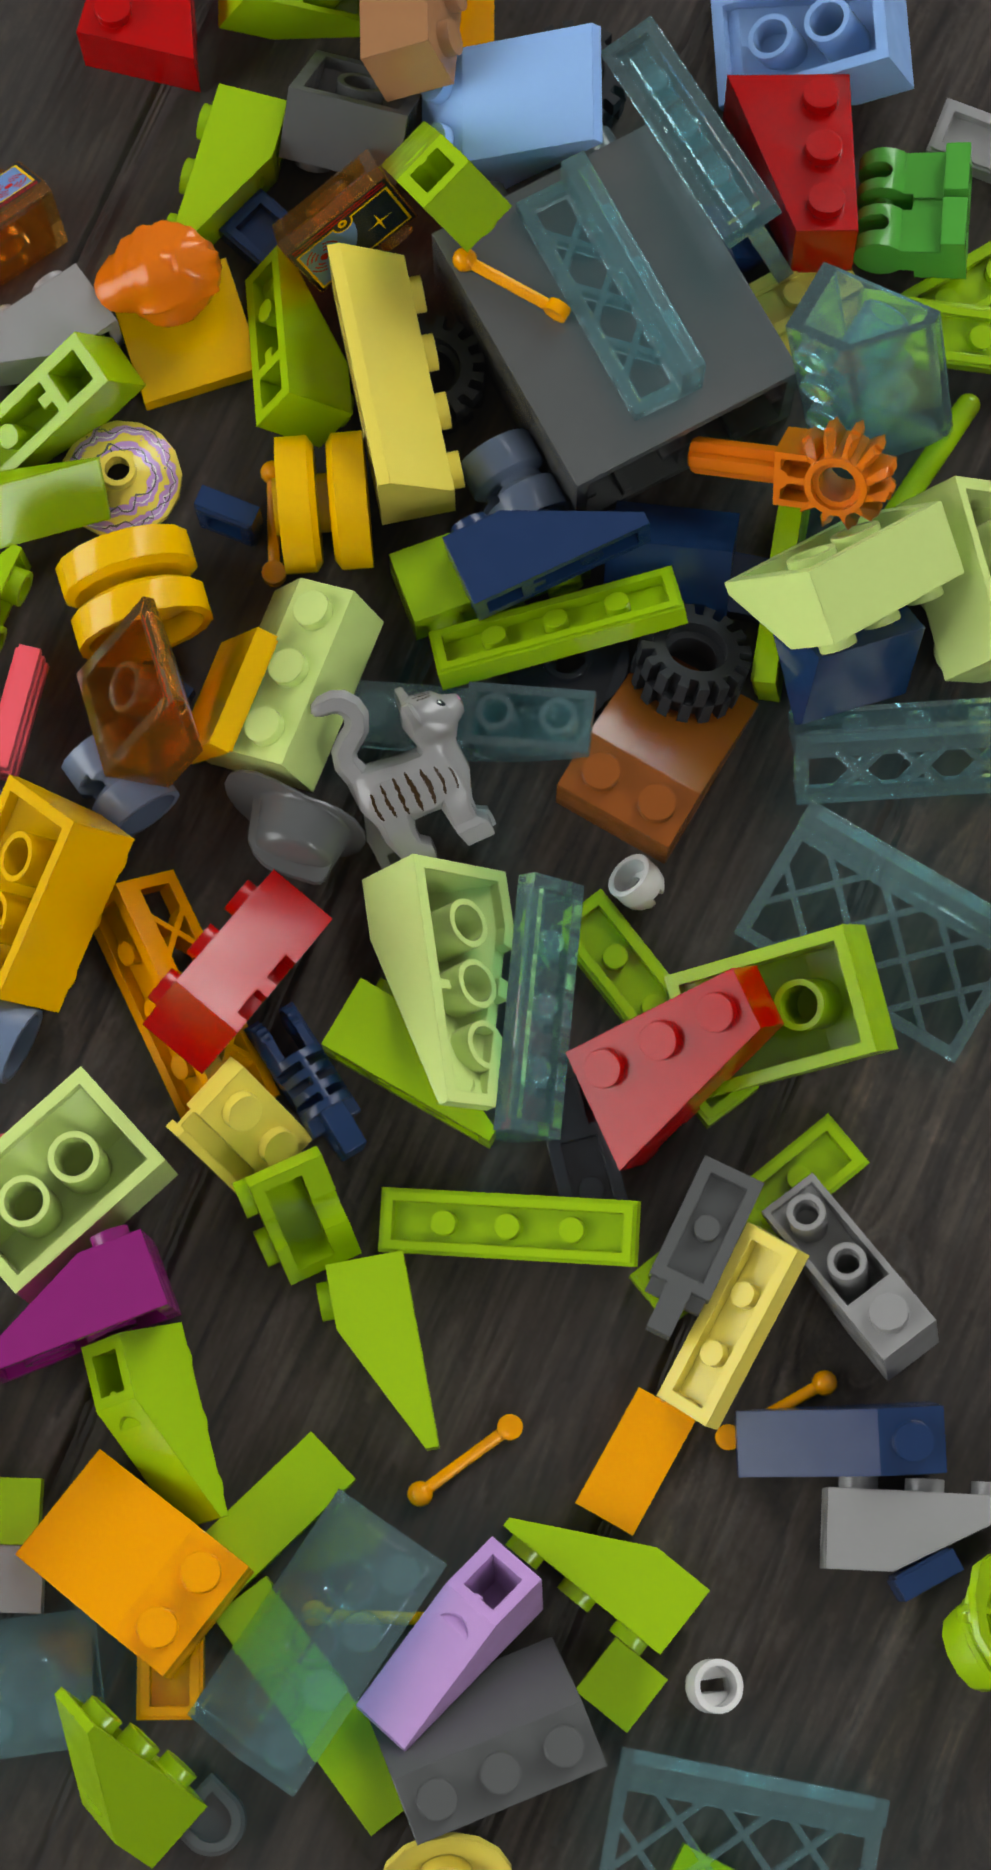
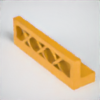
[94,870,281,1119]

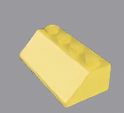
[327,243,465,525]

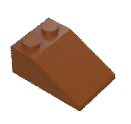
[556,656,759,864]

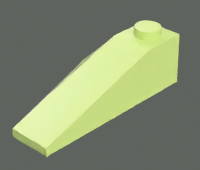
[362,854,515,1111]

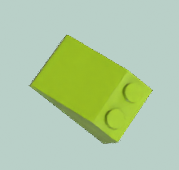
[664,924,898,1099]

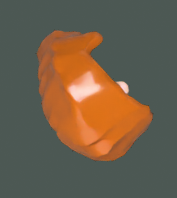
[94,220,223,328]

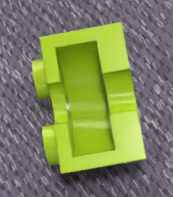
[232,1146,362,1285]

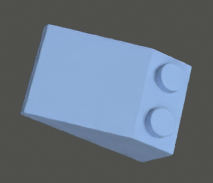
[711,0,914,111]
[421,23,603,189]

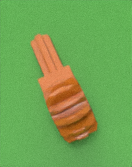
[687,416,897,530]

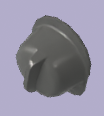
[224,769,366,885]

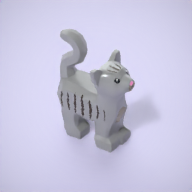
[311,687,496,869]

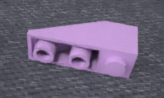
[356,1536,543,1752]

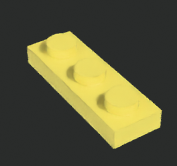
[656,1222,810,1430]

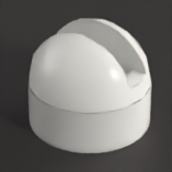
[608,854,664,910]
[685,1659,744,1714]

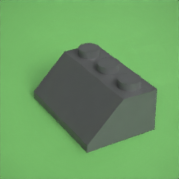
[370,1637,608,1846]

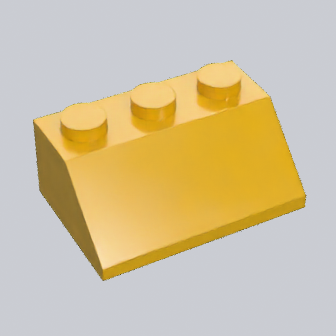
[0,774,134,1013]

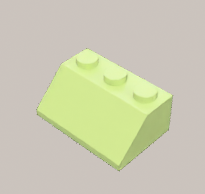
[896,476,991,683]
[724,501,965,655]
[206,578,384,792]
[0,1066,178,1304]

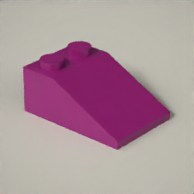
[0,1224,182,1385]

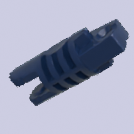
[243,1001,367,1162]

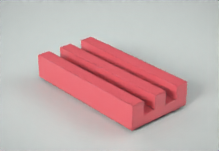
[0,644,50,781]

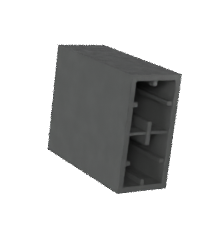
[432,122,800,511]

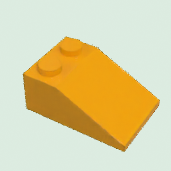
[15,1449,254,1680]

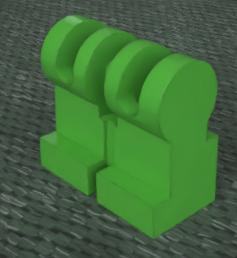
[853,142,972,279]

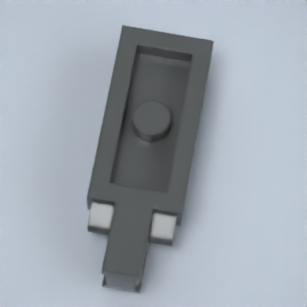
[645,1155,764,1341]

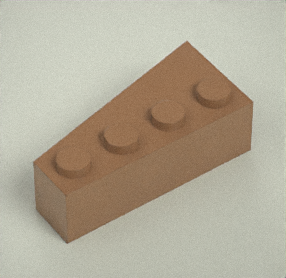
[359,0,467,102]

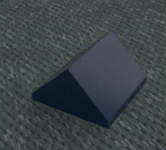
[604,500,740,622]
[773,606,925,725]

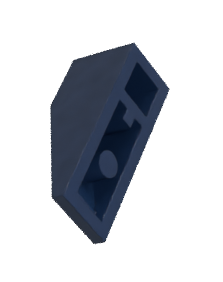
[442,510,651,621]
[734,1401,947,1478]

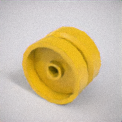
[271,430,374,575]
[55,523,214,662]

